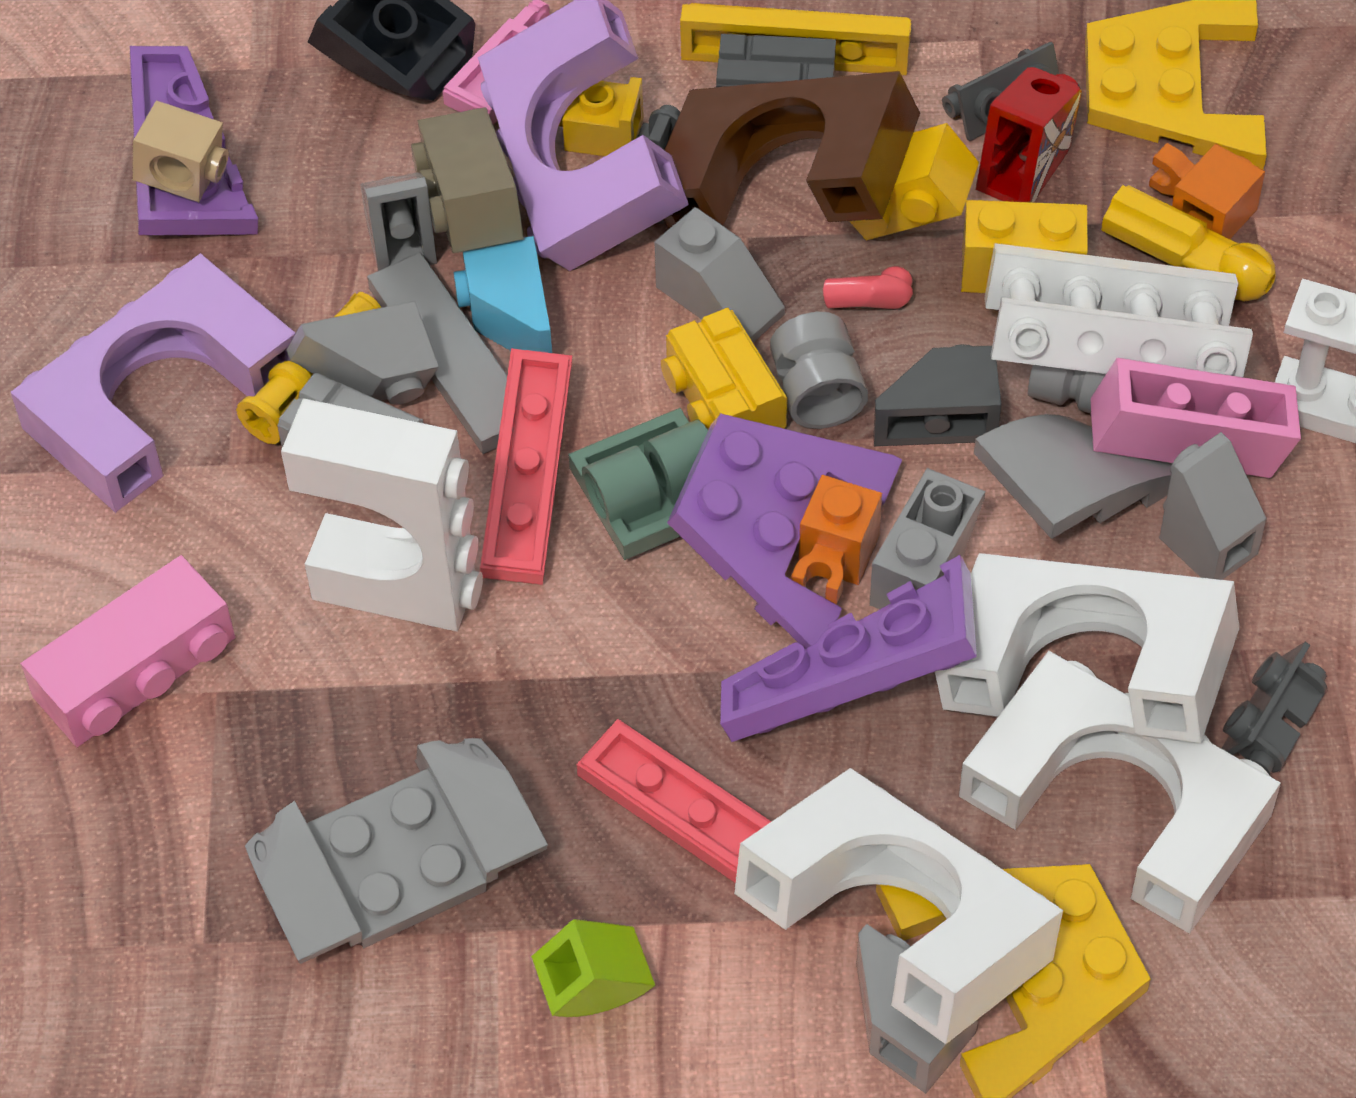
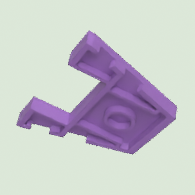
[667,413,902,649]

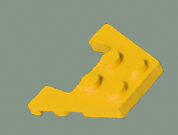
[1085,0,1267,170]
[876,864,1151,1098]

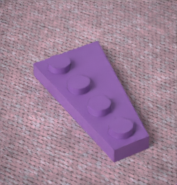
[130,46,258,235]
[720,555,977,742]

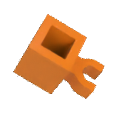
[1149,143,1265,239]
[791,475,882,604]

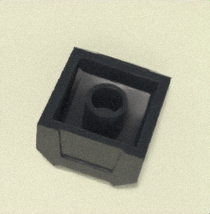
[308,0,476,101]

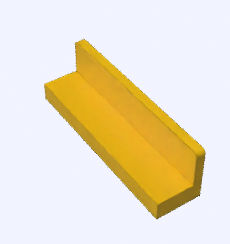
[680,3,911,76]

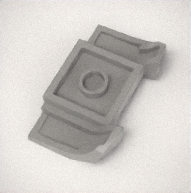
[245,738,548,964]

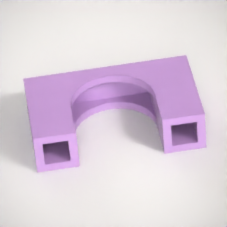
[478,0,689,271]
[11,253,296,513]

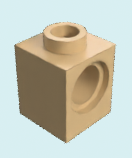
[133,100,229,202]

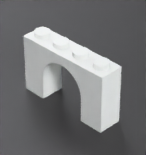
[281,398,483,632]
[935,553,1239,743]
[959,651,1281,934]
[734,768,1063,1044]

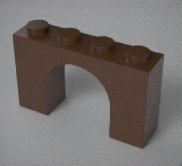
[663,71,920,229]

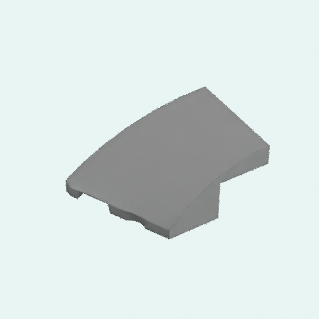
[974,414,1172,539]

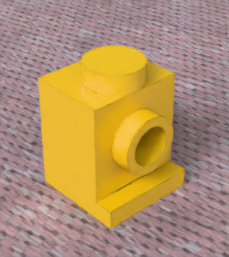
[559,77,644,156]

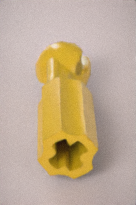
[1101,185,1276,301]

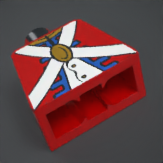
[975,67,1082,203]

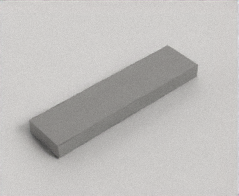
[367,252,507,454]

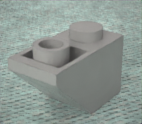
[1159,432,1267,580]
[870,468,985,609]
[856,924,978,1094]

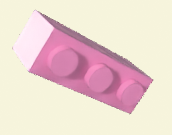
[1090,358,1301,478]
[20,555,235,747]

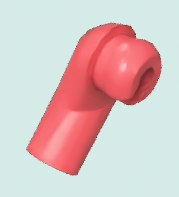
[823,266,913,310]

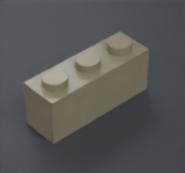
[411,107,524,253]

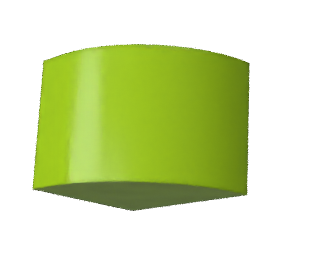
[531,919,656,1017]

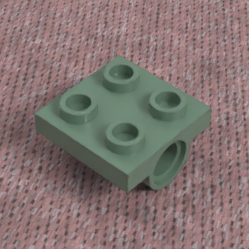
[568,408,708,560]

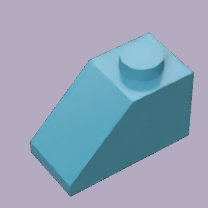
[453,236,552,353]

